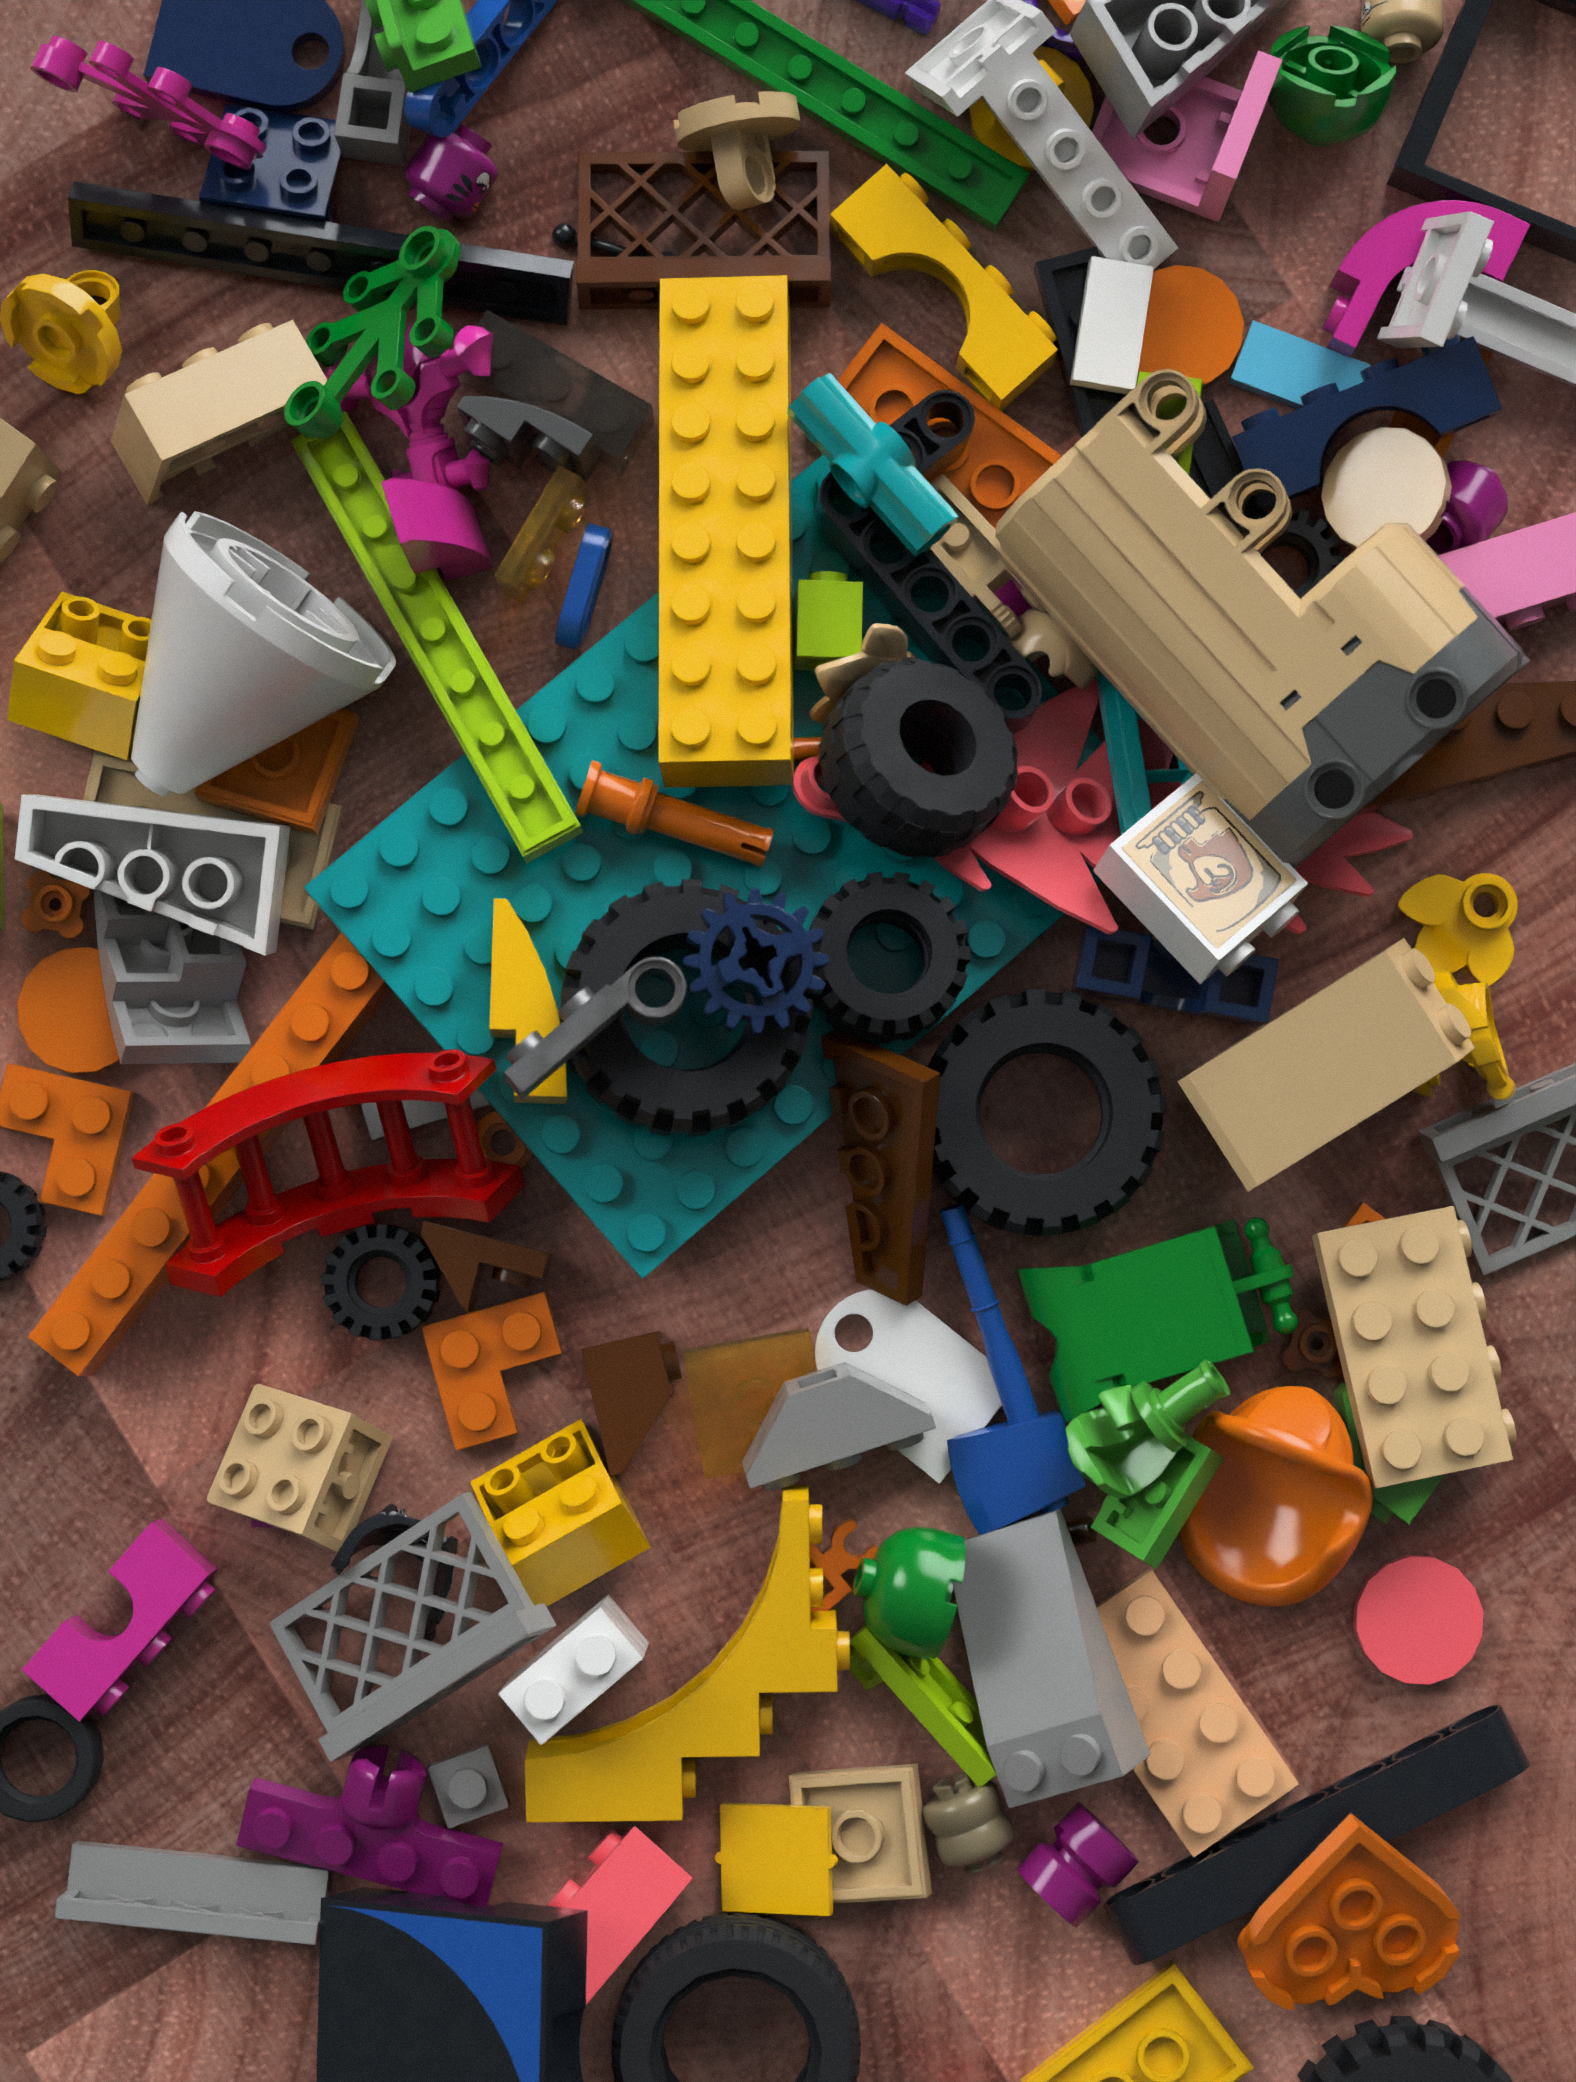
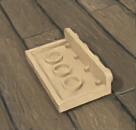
[1312,1206,1517,1489]

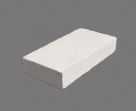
[1070,256,1154,394]

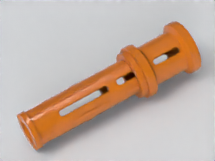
[575,760,774,868]

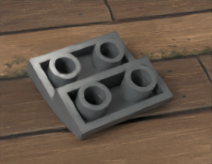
[456,396,600,482]

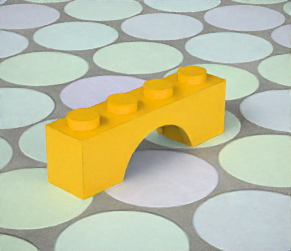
[830,164,1058,411]

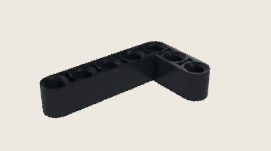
[814,390,1043,734]

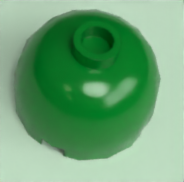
[1267,25,1396,147]
[853,1526,966,1660]

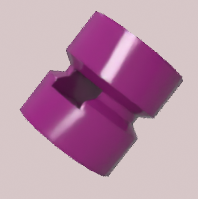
[1016,1802,1139,1928]

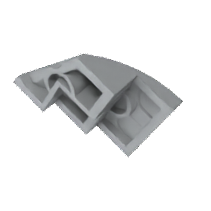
[94,889,251,1064]

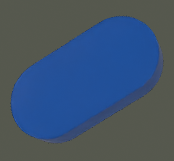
[555,523,614,650]

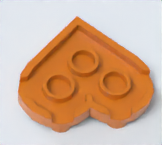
[1238,1813,1461,2010]

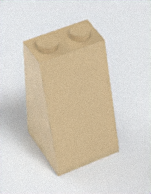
[1177,938,1475,1192]

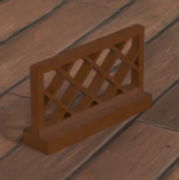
[576,150,831,310]

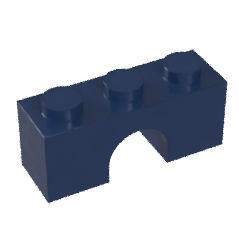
[1071,924,1279,1028]

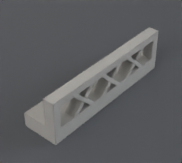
[55,1840,331,1945]

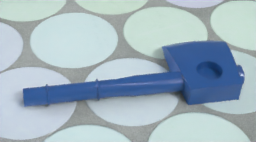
[939,1203,1086,1535]

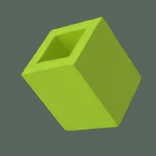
[793,571,863,671]

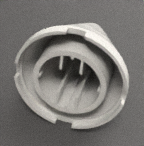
[131,511,396,796]

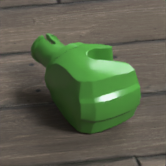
[1065,1359,1230,1499]

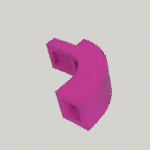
[1322,200,1530,357]

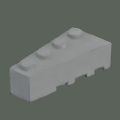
[1069,0,1292,140]

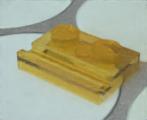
[494,465,588,604]

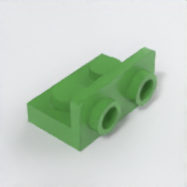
[365,0,482,93]
[1090,1434,1224,1569]

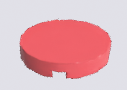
[1353,1555,1484,1685]

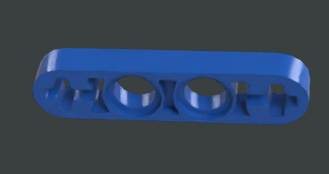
[404,0,558,138]

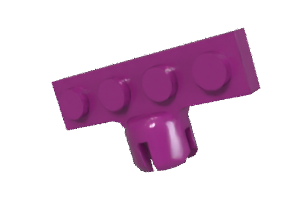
[236,1745,504,1905]

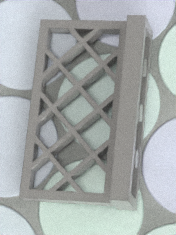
[1417,1062,1576,1276]
[269,1492,557,1762]

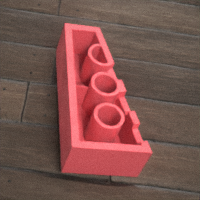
[546,1826,693,2005]

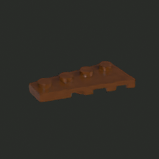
[821,1028,940,1306]

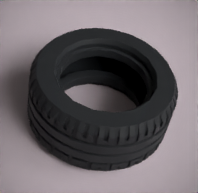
[611,1912,861,2082]

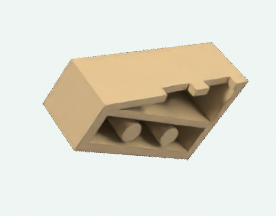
[111,319,327,506]

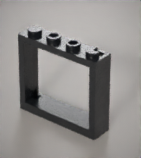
[1386,0,1576,263]

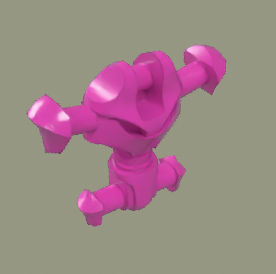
[324,321,493,492]

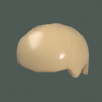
[1003,608,1098,689]

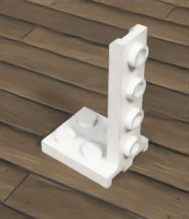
[905,0,1178,269]
[1377,211,1576,388]

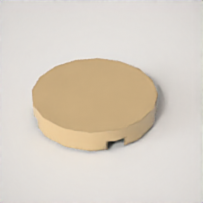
[1321,427,1452,548]

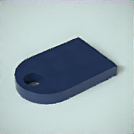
[143,0,346,113]

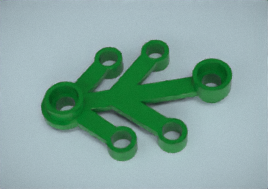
[284,226,460,439]

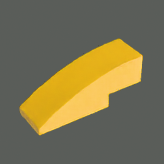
[489,898,567,1104]

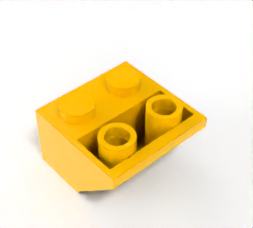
[7,591,152,760]
[470,1418,651,1607]

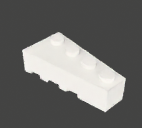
[15,794,291,956]

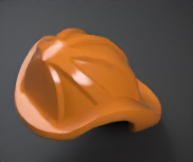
[1178,1386,1373,1607]

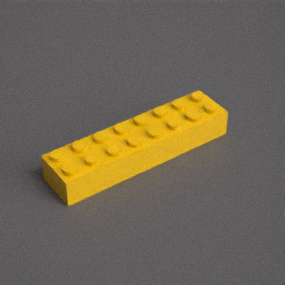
[659,275,794,788]

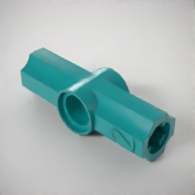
[787,372,959,557]

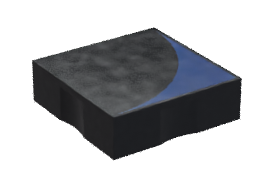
[316,1887,588,2082]

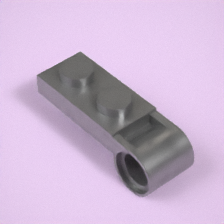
[504,957,686,1100]

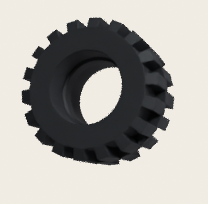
[809,871,971,1044]

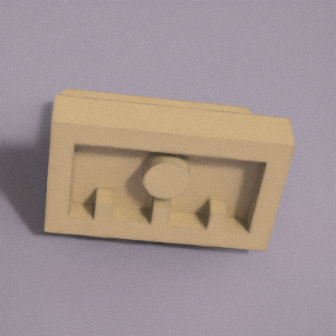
[207,1384,393,1553]

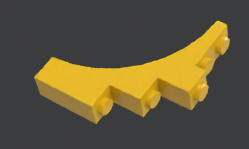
[525,1485,850,1823]

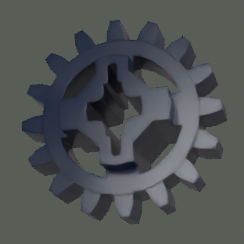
[682,888,829,1036]

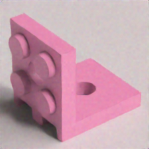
[1092,50,1282,223]

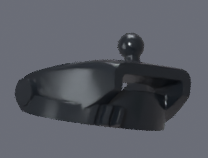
[330,1503,458,1641]

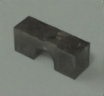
[459,310,655,475]

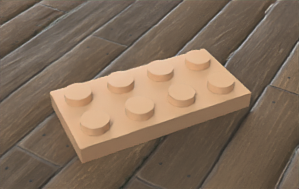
[1096,1568,1299,1858]

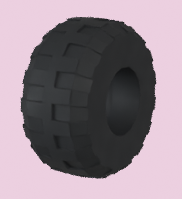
[819,659,1018,858]

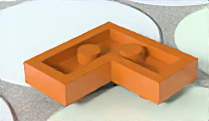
[0,1063,136,1216]
[421,1292,563,1450]

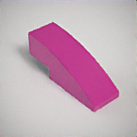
[381,478,494,582]

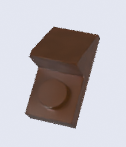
[421,1221,553,1312]

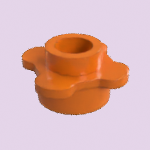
[21,871,91,939]

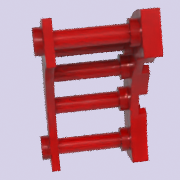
[131,1049,525,1297]

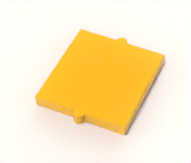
[715,1802,838,1916]

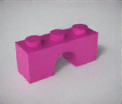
[21,1518,219,1722]

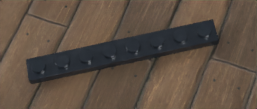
[68,181,574,326]

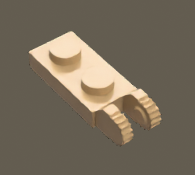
[930,474,1045,639]

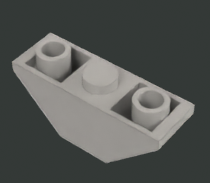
[742,1362,936,1491]

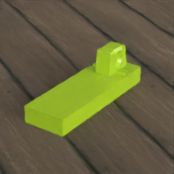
[849,1622,997,1787]

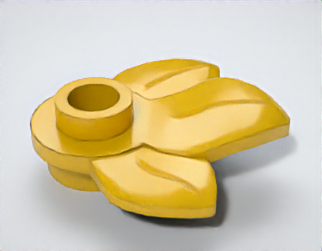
[1397,873,1518,986]

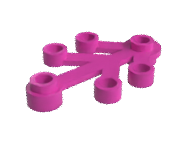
[30,35,267,170]

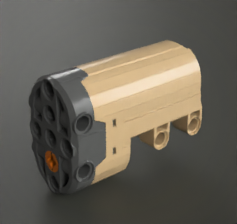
[995,369,1530,869]

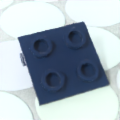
[199,103,342,222]

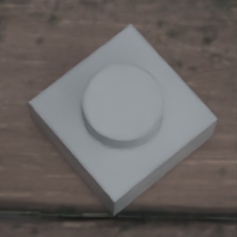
[427,1743,511,1829]

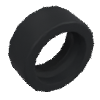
[0,1694,104,1823]

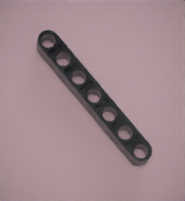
[1103,1704,1530,1965]

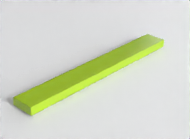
[290,411,583,864]

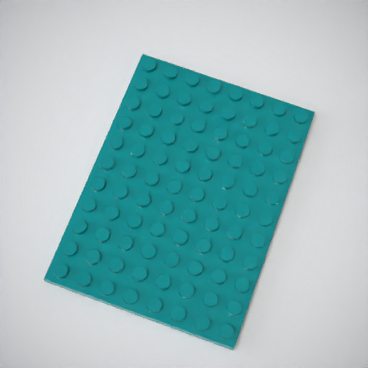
[304,455,1103,1280]

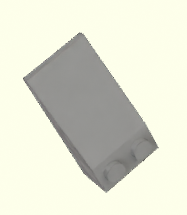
[953,1509,1151,1808]

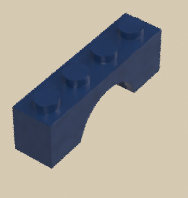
[1232,334,1502,511]

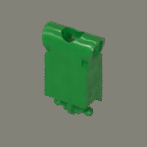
[1017,1217,1298,1423]

